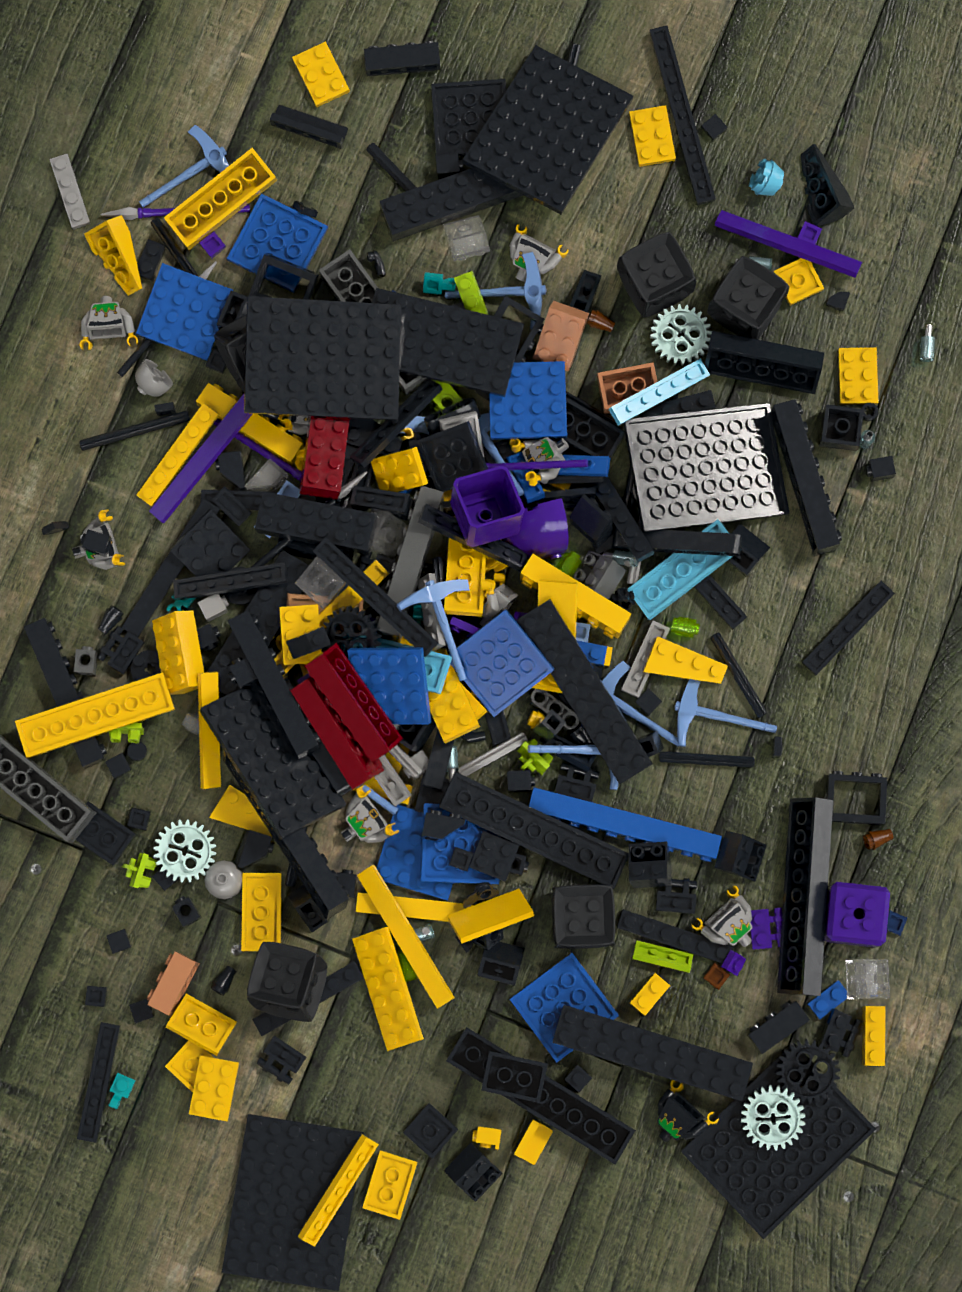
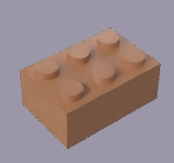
[533,301,589,371]
[597,363,657,414]
[147,952,200,1016]

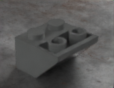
[572,550,626,600]

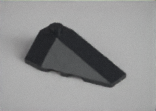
[801,144,855,227]

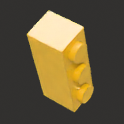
[862,1006,885,1066]

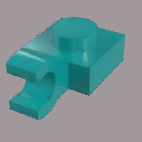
[423,272,456,294]
[109,1073,136,1109]

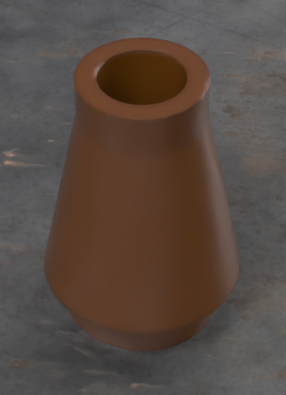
[586,309,615,333]
[863,829,893,850]

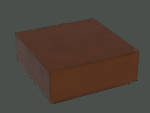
[703,963,730,990]

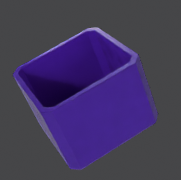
[450,466,525,547]
[824,882,890,948]

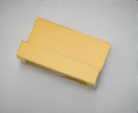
[514,1119,553,1165]

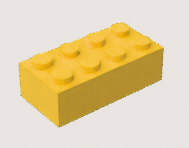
[152,611,204,695]

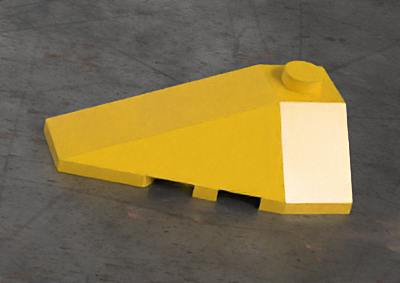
[84,215,142,296]

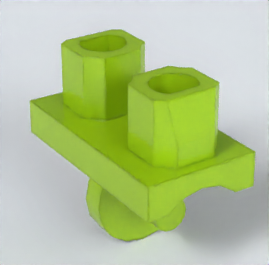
[109,723,144,743]
[517,739,553,776]
[122,853,157,888]

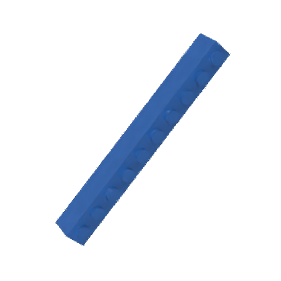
[529,788,722,862]

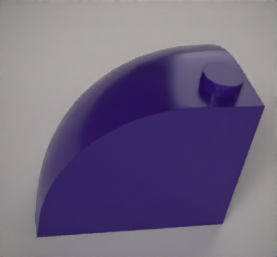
[503,498,569,560]

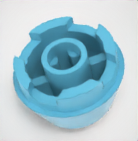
[749,159,784,196]

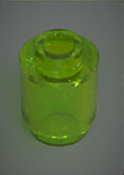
[556,550,582,577]
[671,616,700,638]

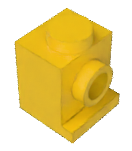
[472,1126,501,1150]

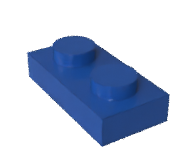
[576,640,607,666]
[807,980,850,1020]

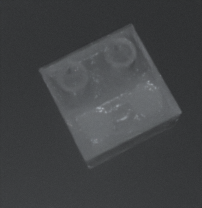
[846,959,890,999]

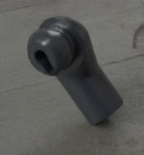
[367,250,386,277]
[460,731,486,743]

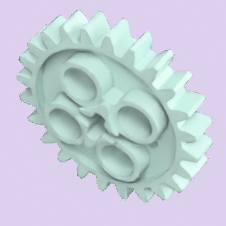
[650,304,712,366]
[153,820,216,883]
[741,1085,805,1151]

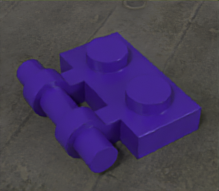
[750,908,782,950]

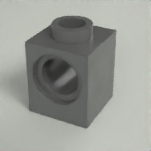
[74,646,98,676]

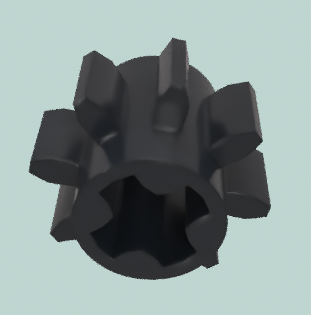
[611,587,635,611]

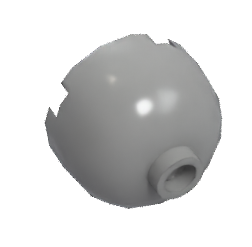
[135,359,173,397]
[204,860,242,899]

